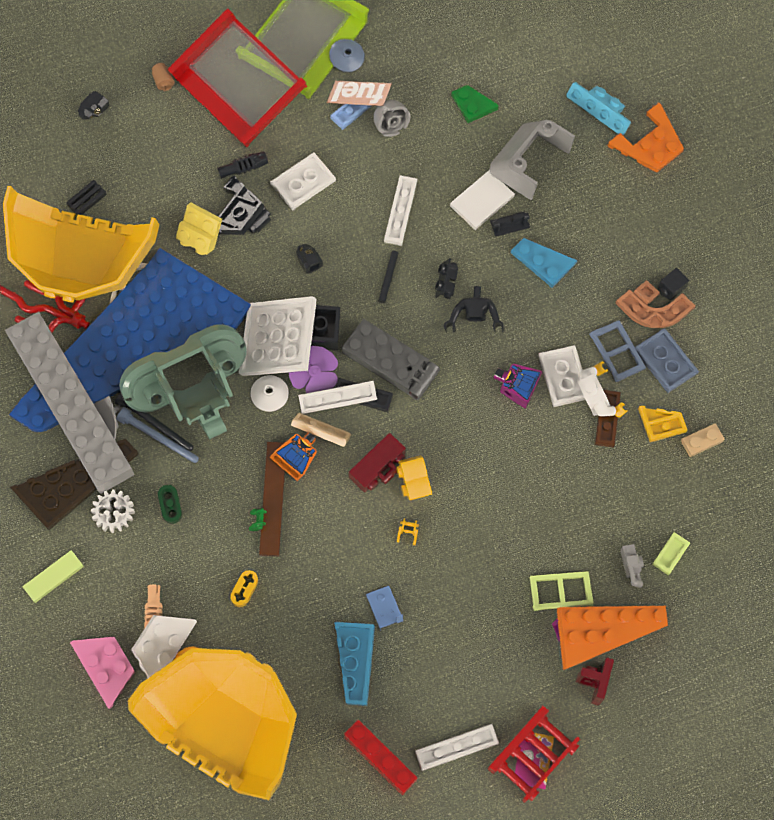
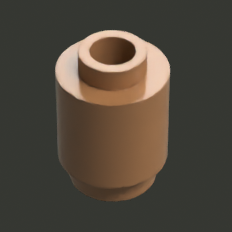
[152,63,174,91]

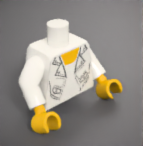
[578,361,628,418]

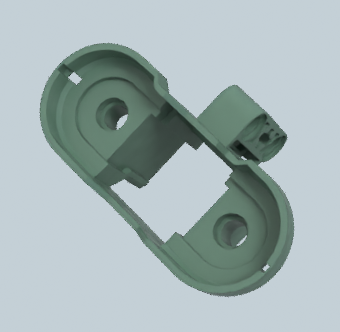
[120,324,247,440]

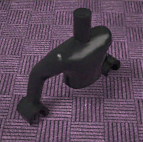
[444,286,505,333]

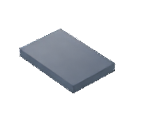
[635,328,699,393]

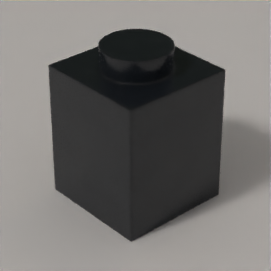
[658,267,689,301]

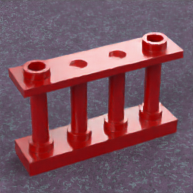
[488,706,580,803]

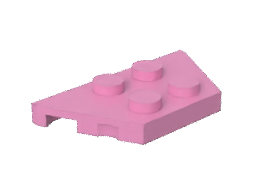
[70,637,135,709]

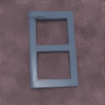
[589,320,646,382]

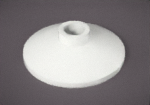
[251,375,289,412]

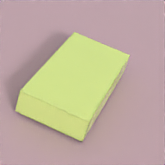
[652,532,690,576]

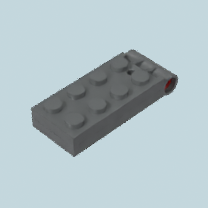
[342,319,440,400]

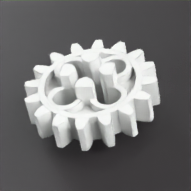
[91,490,135,533]

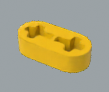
[231,570,258,607]

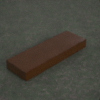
[595,390,621,448]

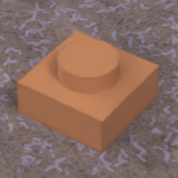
[633,280,660,305]

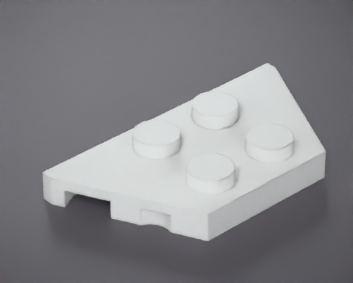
[131,615,197,678]

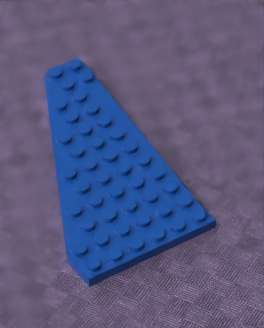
[9,248,251,432]

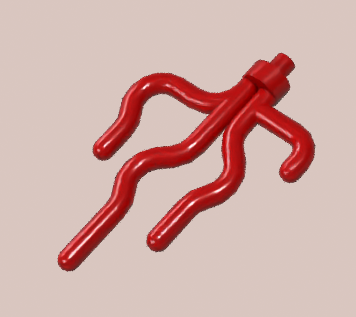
[0,280,90,333]

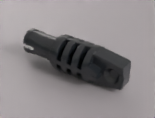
[217,151,268,179]

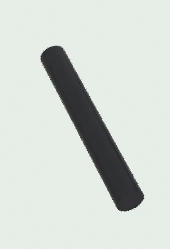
[378,251,399,303]

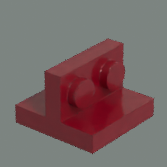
[576,657,614,706]

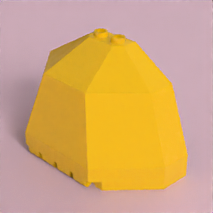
[3,186,160,303]
[128,648,297,800]

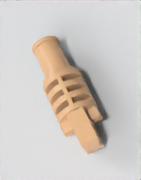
[144,585,163,628]

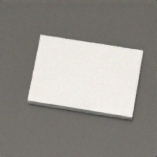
[270,152,336,210]
[450,170,515,230]
[538,345,586,407]

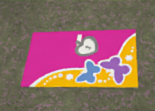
[515,733,554,789]

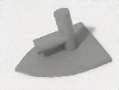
[94,396,122,439]

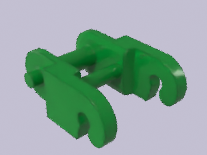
[249,508,267,531]

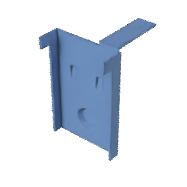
[366,586,403,631]

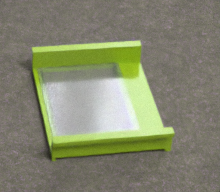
[235,0,369,99]

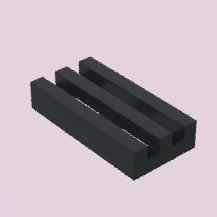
[66,180,107,215]

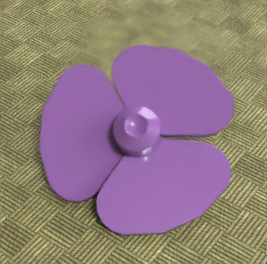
[289,346,338,393]

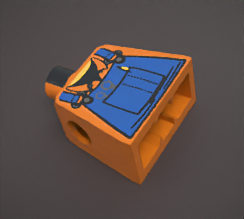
[269,433,317,481]

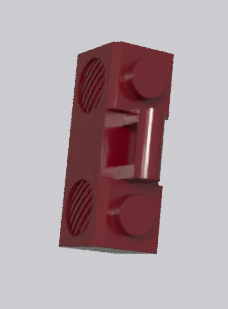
[348,432,406,493]

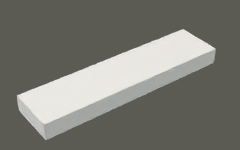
[384,175,417,246]
[298,381,377,414]
[415,724,499,771]

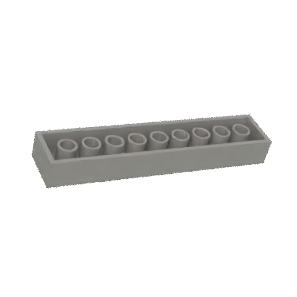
[5,312,134,494]

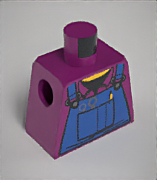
[494,364,542,409]

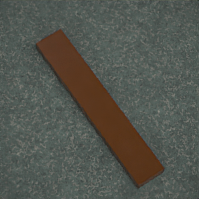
[259,442,285,557]

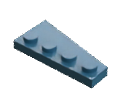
[335,622,375,706]

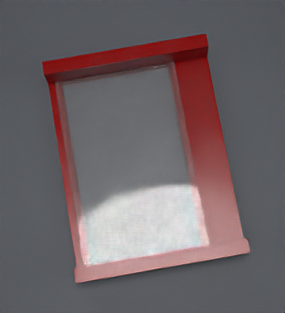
[167,8,307,148]

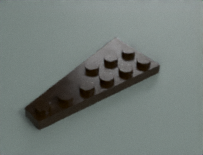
[10,438,139,530]

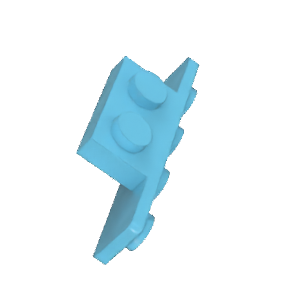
[566,82,631,135]

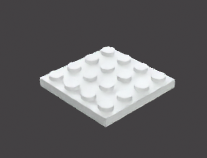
[239,296,317,376]

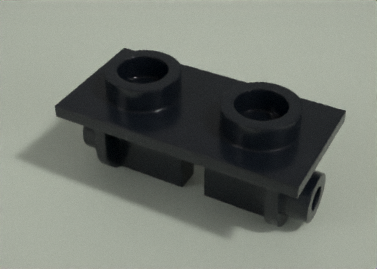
[490,211,530,237]
[435,258,458,299]

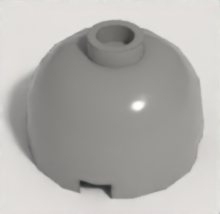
[374,100,410,137]

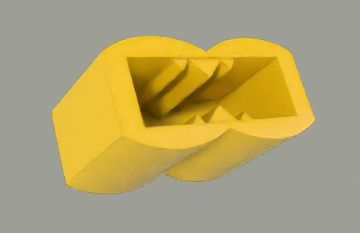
[396,455,432,500]

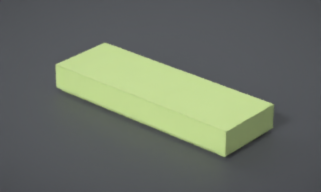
[22,550,84,603]

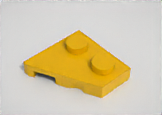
[638,406,687,442]

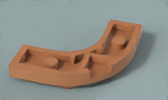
[615,290,695,328]

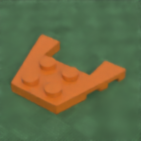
[608,103,684,172]

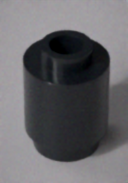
[248,208,271,234]

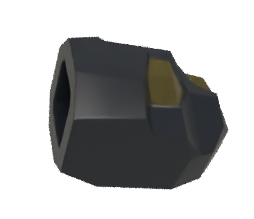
[78,91,109,119]
[296,244,323,274]

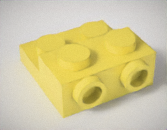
[176,203,222,255]

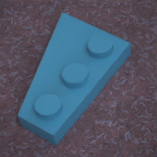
[511,238,577,288]

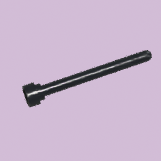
[115,393,194,451]

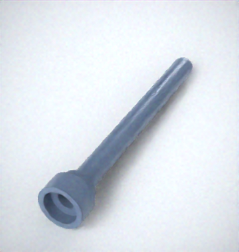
[116,407,199,463]

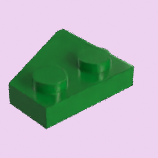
[451,85,499,123]

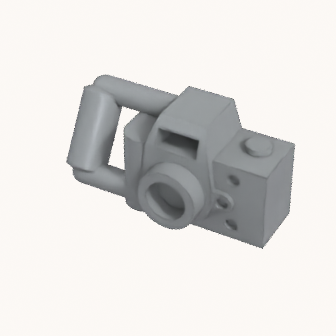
[620,544,644,588]

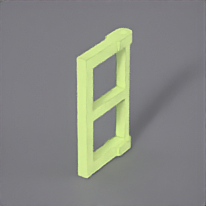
[529,571,594,611]

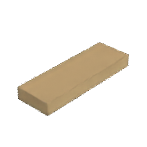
[291,413,351,447]

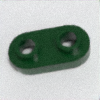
[158,485,182,524]

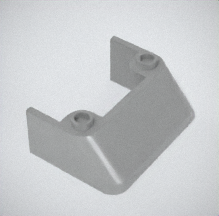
[489,120,575,200]

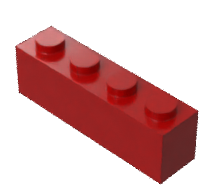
[344,720,418,796]

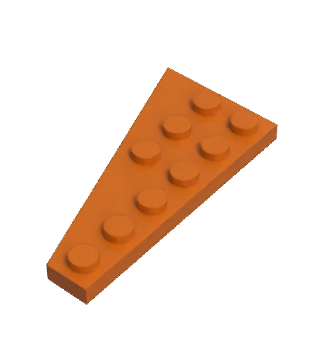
[557,606,668,670]

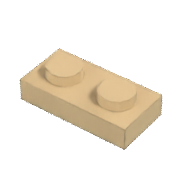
[681,423,725,457]

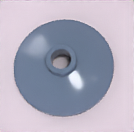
[329,39,365,72]

